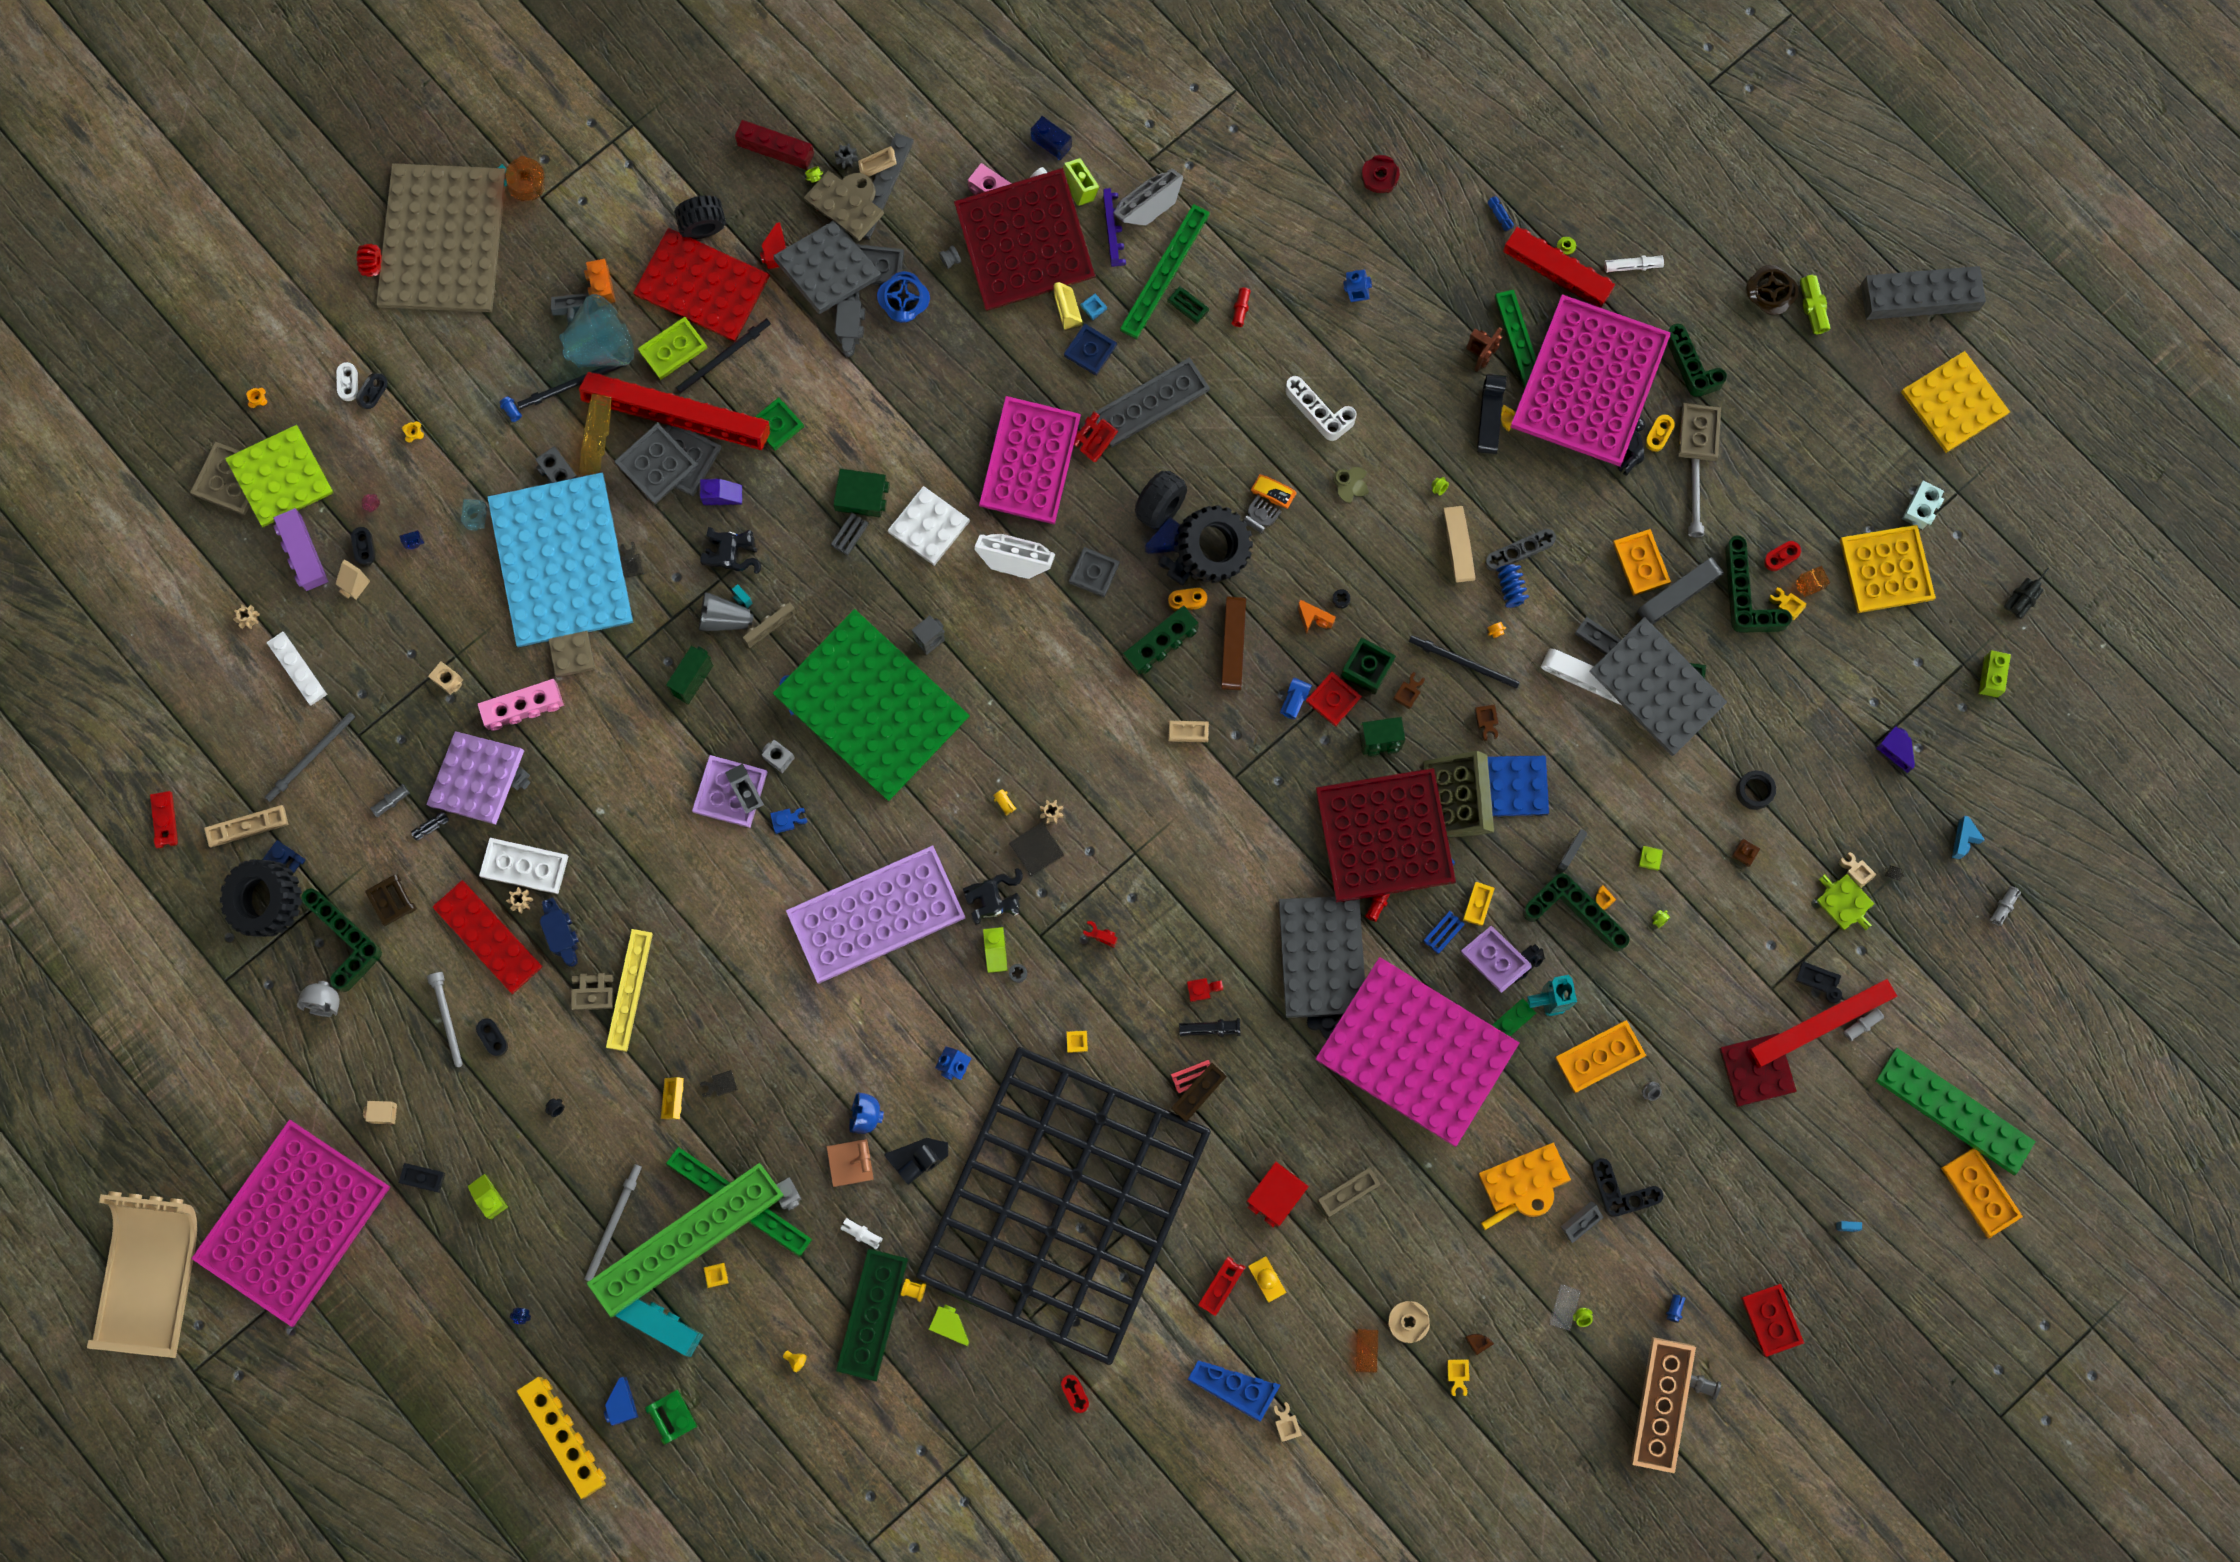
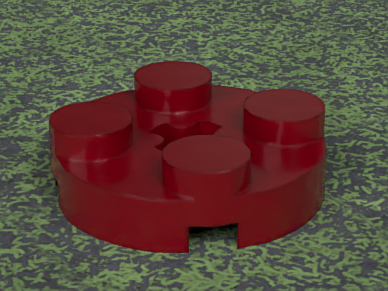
[1362,155,1400,193]

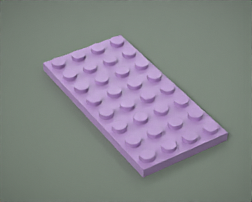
[786,846,965,984]

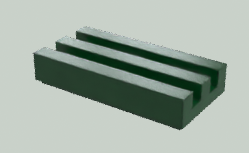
[1168,286,1209,324]

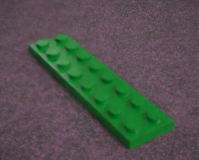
[1875,1048,2036,1175]

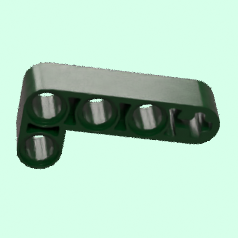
[1667,323,1727,397]

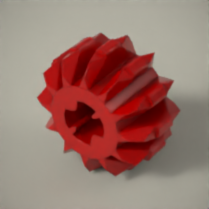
[356,244,382,277]

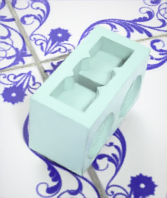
[1902,481,1944,530]

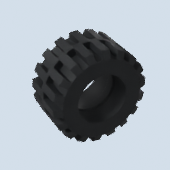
[674,195,726,239]

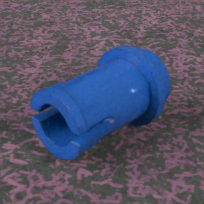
[500,396,522,422]
[1666,1294,1686,1323]

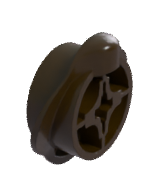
[1746,265,1799,316]

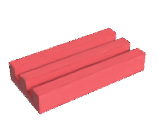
[1171,1060,1210,1094]

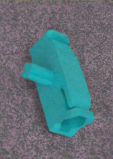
[1527,975,1577,1017]

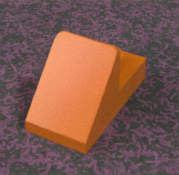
[1298,600,1336,633]

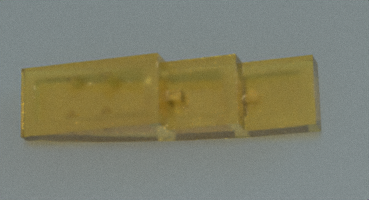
[579,394,612,475]

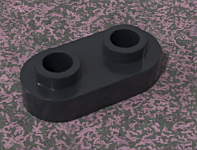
[356,373,388,409]
[351,527,375,566]
[476,1018,508,1057]

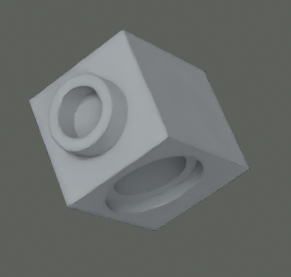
[762,740,795,773]

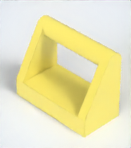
[1053,282,1082,330]

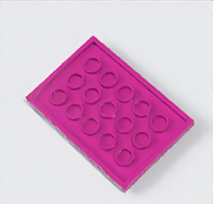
[979,396,1081,525]

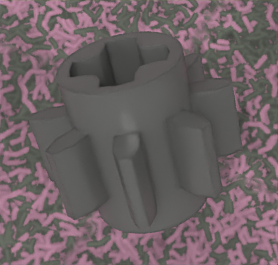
[834,144,858,169]
[511,766,531,791]

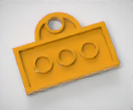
[1478,1142,1571,1217]

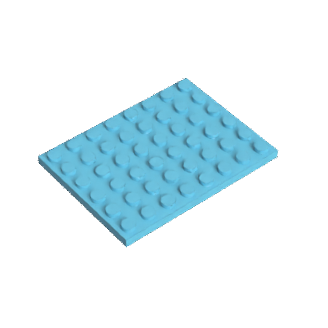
[488,472,634,647]

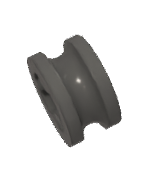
[1009,964,1027,983]

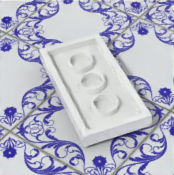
[479,838,569,895]

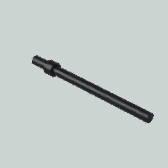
[676,318,771,394]
[517,358,627,410]
[1409,635,1520,689]

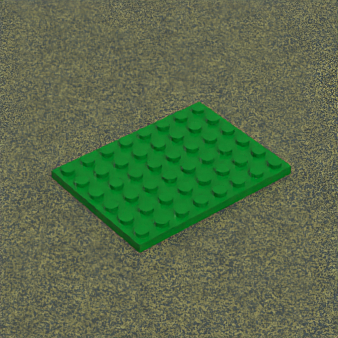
[773,609,970,802]

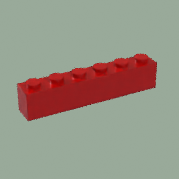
[1503,226,1615,308]

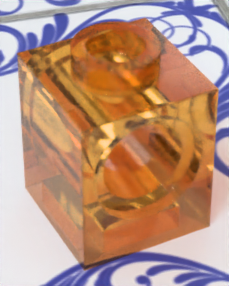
[1796,566,1830,597]

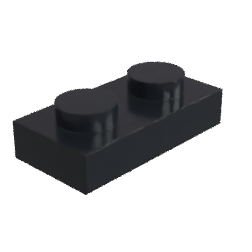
[398,1163,445,1193]

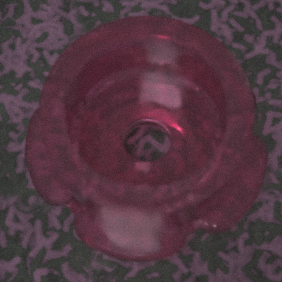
[362,494,380,512]

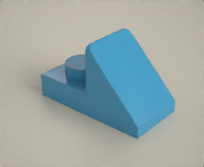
[1952,816,1984,859]

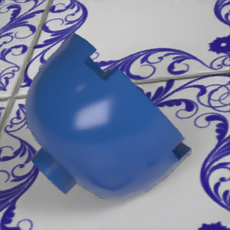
[849,1092,884,1134]

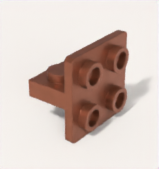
[1466,327,1503,372]

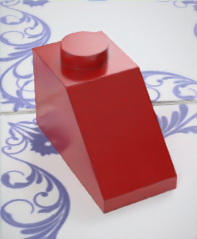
[760,222,786,269]

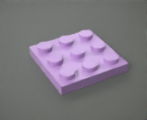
[692,755,768,828]

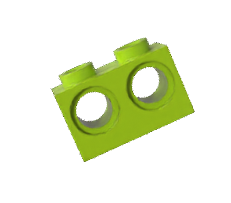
[1979,650,2011,698]

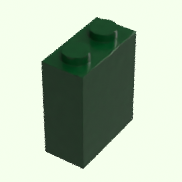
[834,469,890,517]
[666,645,714,705]

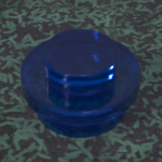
[510,1308,531,1324]

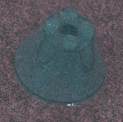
[559,294,634,368]

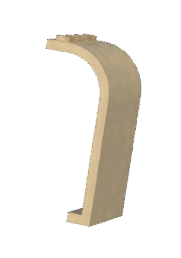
[87,1191,197,1358]

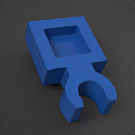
[770,808,808,834]

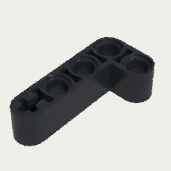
[1477,374,1506,454]

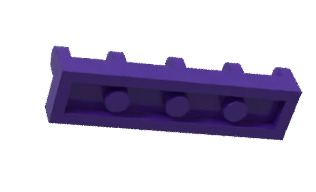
[1103,188,1126,267]

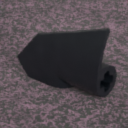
[884,1138,948,1185]

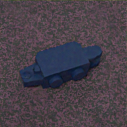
[540,898,579,967]

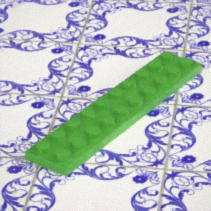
[587,1163,784,1318]

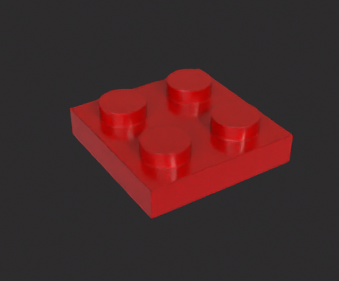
[1306,672,1362,727]

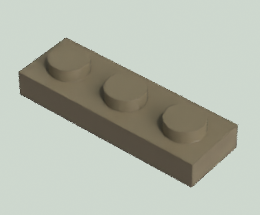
[743,602,797,648]
[1318,1167,1381,1218]

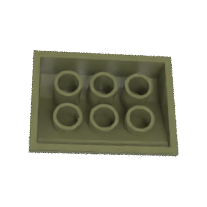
[1423,751,1494,838]

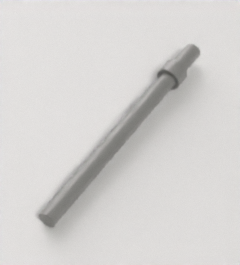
[584,1164,642,1281]

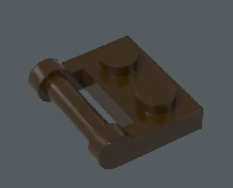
[365,874,417,926]

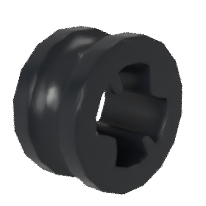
[1333,589,1350,609]

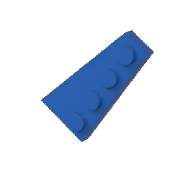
[1188,1360,1280,1422]

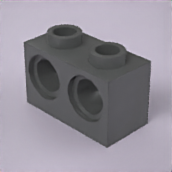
[535,446,578,484]

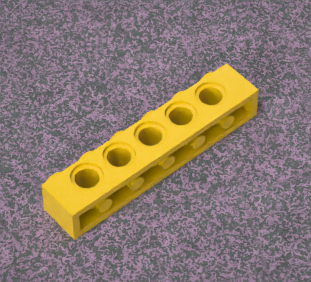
[517,1377,606,1499]

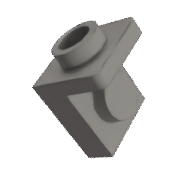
[777,1177,802,1210]

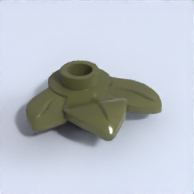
[1333,467,1369,503]

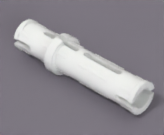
[1605,255,1664,273]

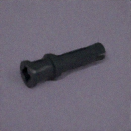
[1179,1018,1241,1037]

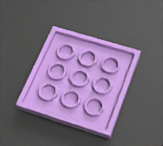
[426,731,524,825]

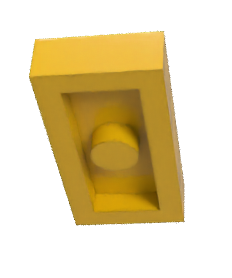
[1463,882,1495,927]
[661,1077,684,1120]

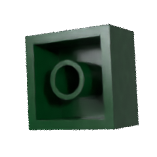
[1341,637,1396,695]
[1359,717,1406,757]

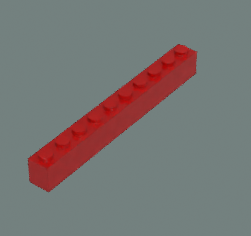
[579,372,770,451]

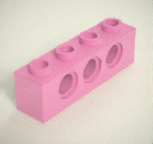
[968,163,1012,195]
[478,679,564,731]

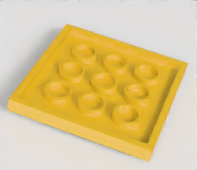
[1901,351,2010,453]
[1840,525,1935,613]

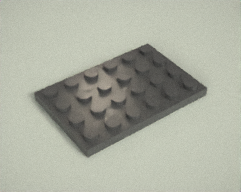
[1589,617,1727,756]
[1279,897,1365,1018]

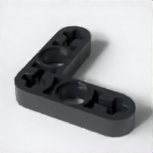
[1592,1158,1664,1217]

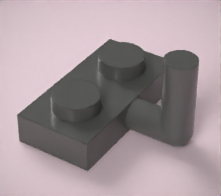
[551,293,591,335]

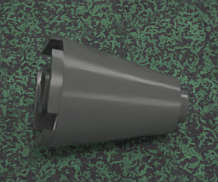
[699,593,754,631]

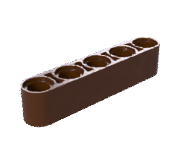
[1221,596,1246,690]

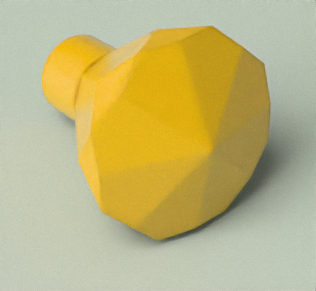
[783,1351,807,1372]

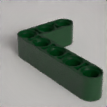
[1725,535,1792,633]
[1523,873,1630,952]
[301,888,382,992]

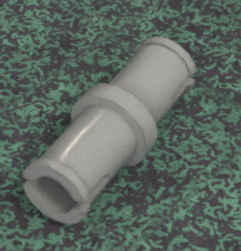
[1990,886,2021,926]
[1843,1008,1884,1041]

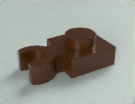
[1393,672,1425,710]
[1475,705,1498,741]

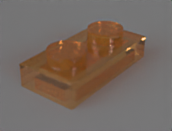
[1356,1329,1378,1373]

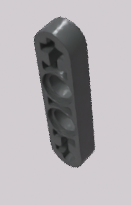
[1485,529,1556,572]

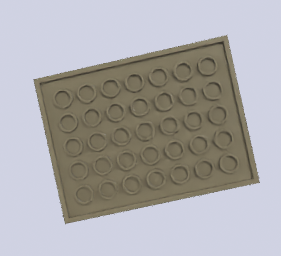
[376,163,506,312]

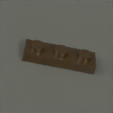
[1171,1063,1227,1122]

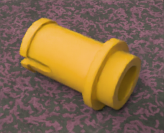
[993,789,1017,816]

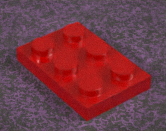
[1741,1284,1804,1357]

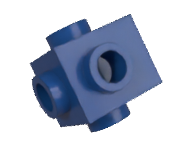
[1343,269,1372,302]
[935,1046,971,1080]

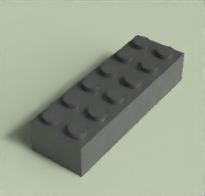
[1861,266,1986,320]

